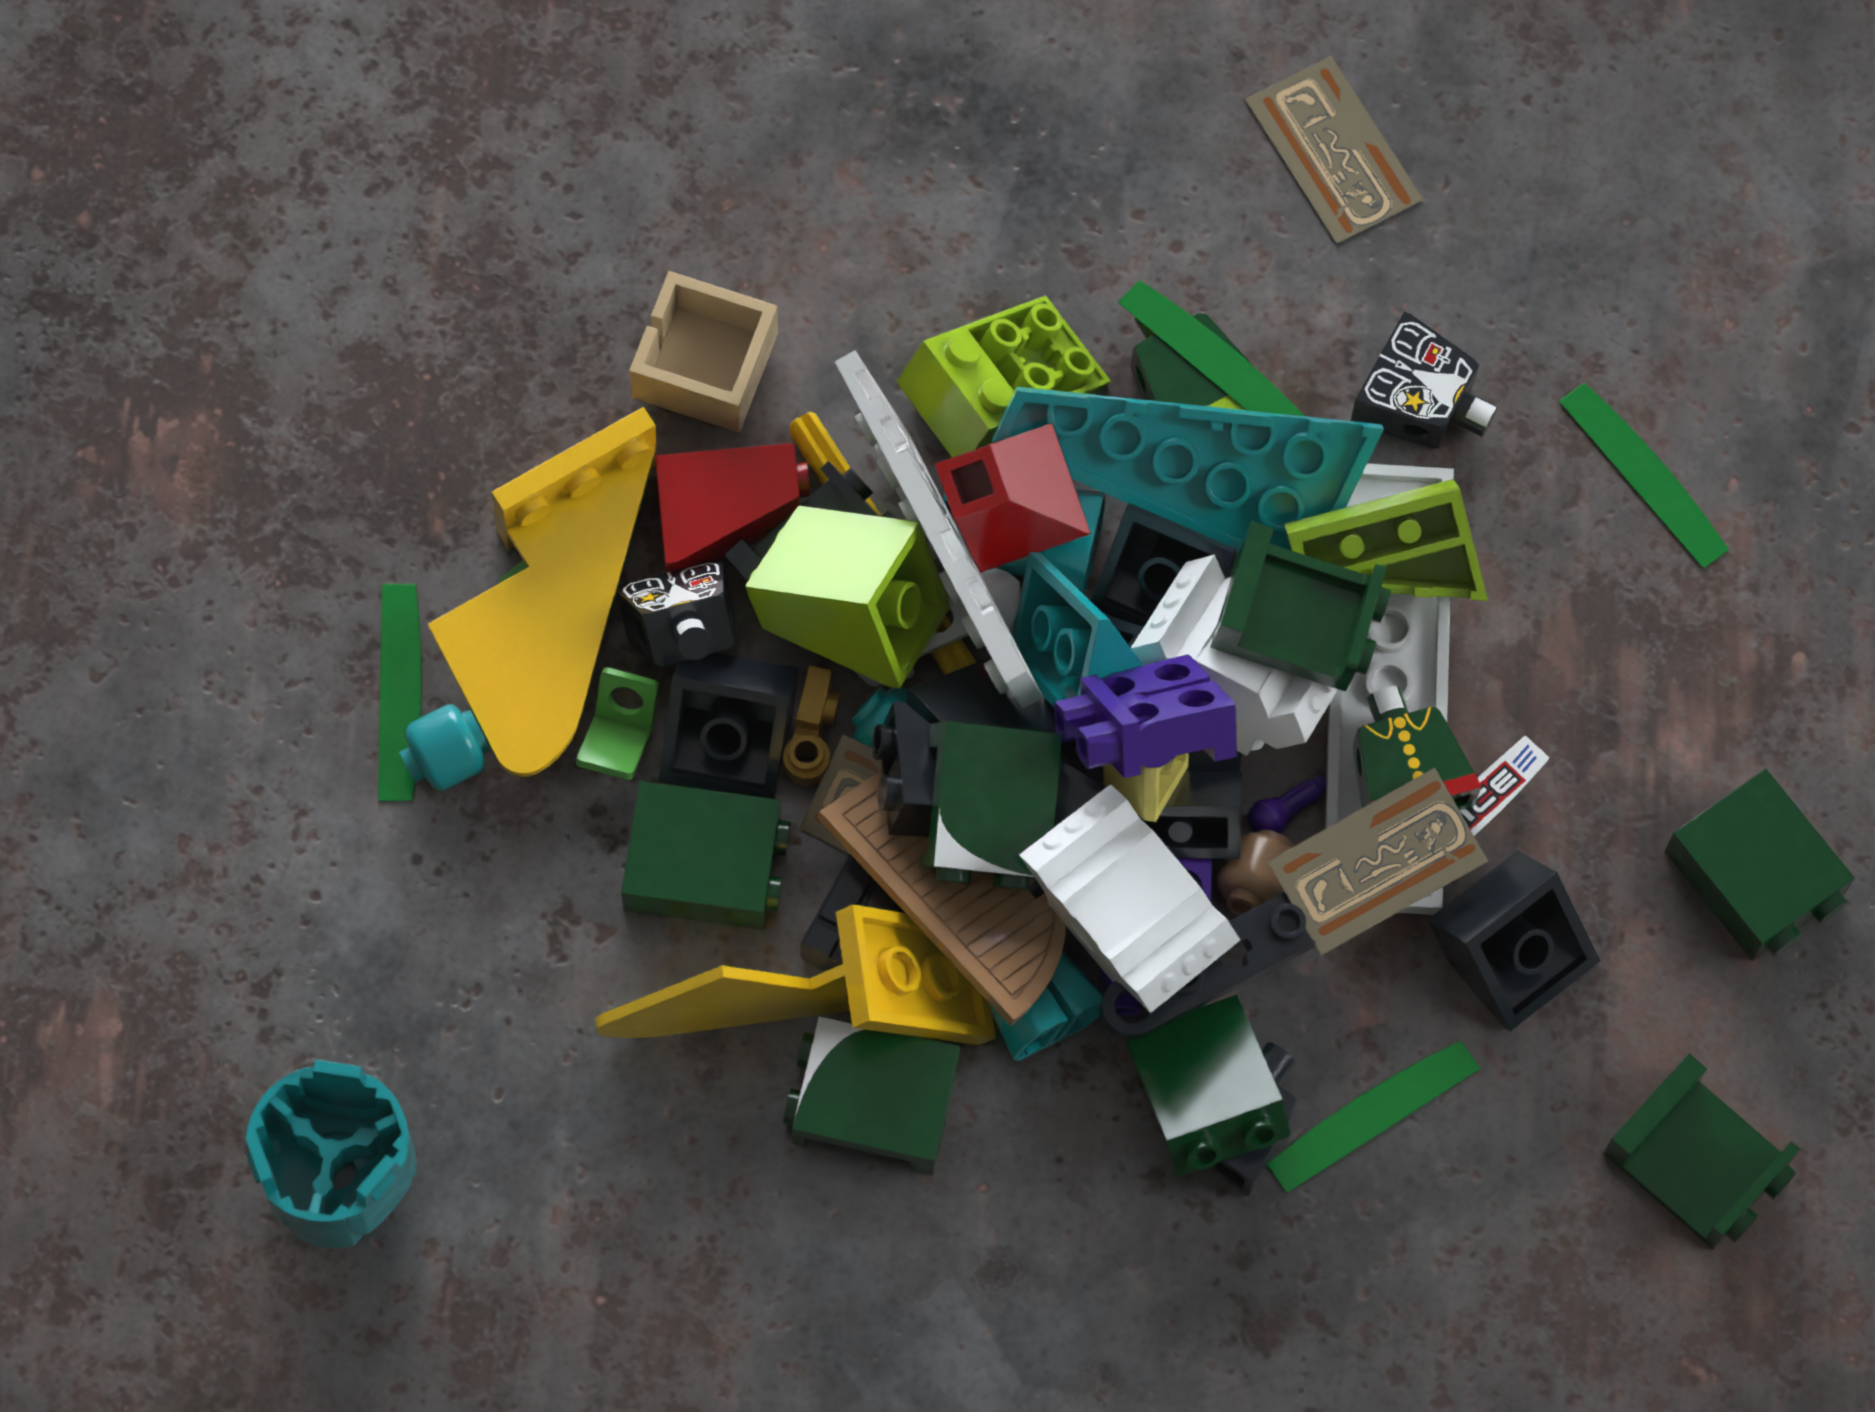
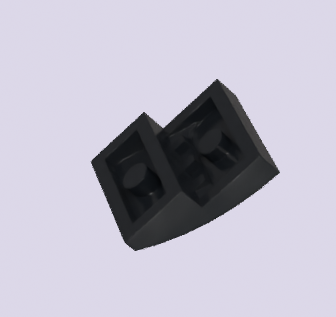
[906,657,1071,752]

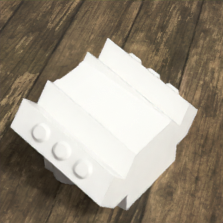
[1131,554,1338,756]
[1020,784,1240,1013]

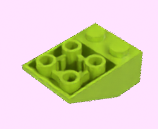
[896,295,1111,458]

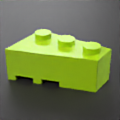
[1284,479,1488,601]

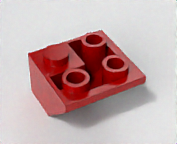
[935,423,1091,573]

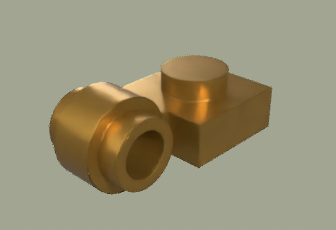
[783,665,841,786]

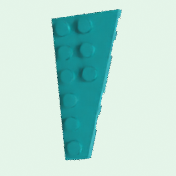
[992,387,1384,553]

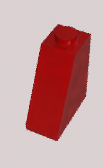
[655,443,810,573]

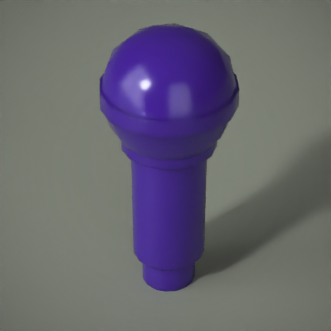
[1248,775,1326,834]

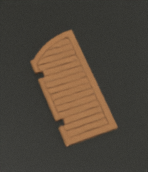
[817,770,1066,1026]

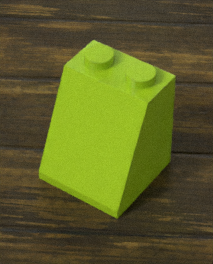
[745,506,951,689]

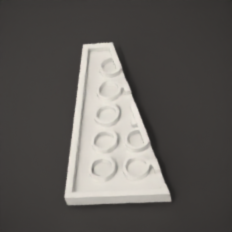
[835,350,1044,709]

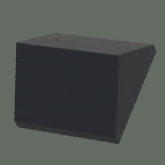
[1091,503,1236,627]

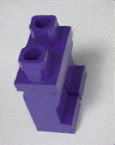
[1054,654,1237,778]

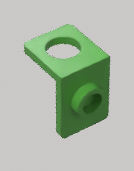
[576,667,659,780]

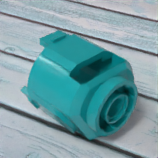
[246,1059,417,1248]

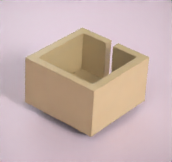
[629,271,778,433]

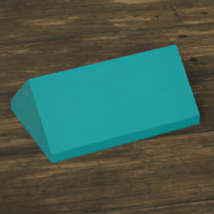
[1012,552,1143,707]

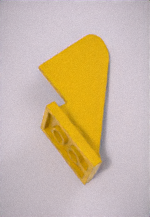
[428,407,656,777]
[595,905,996,1045]

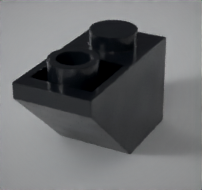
[872,702,937,837]

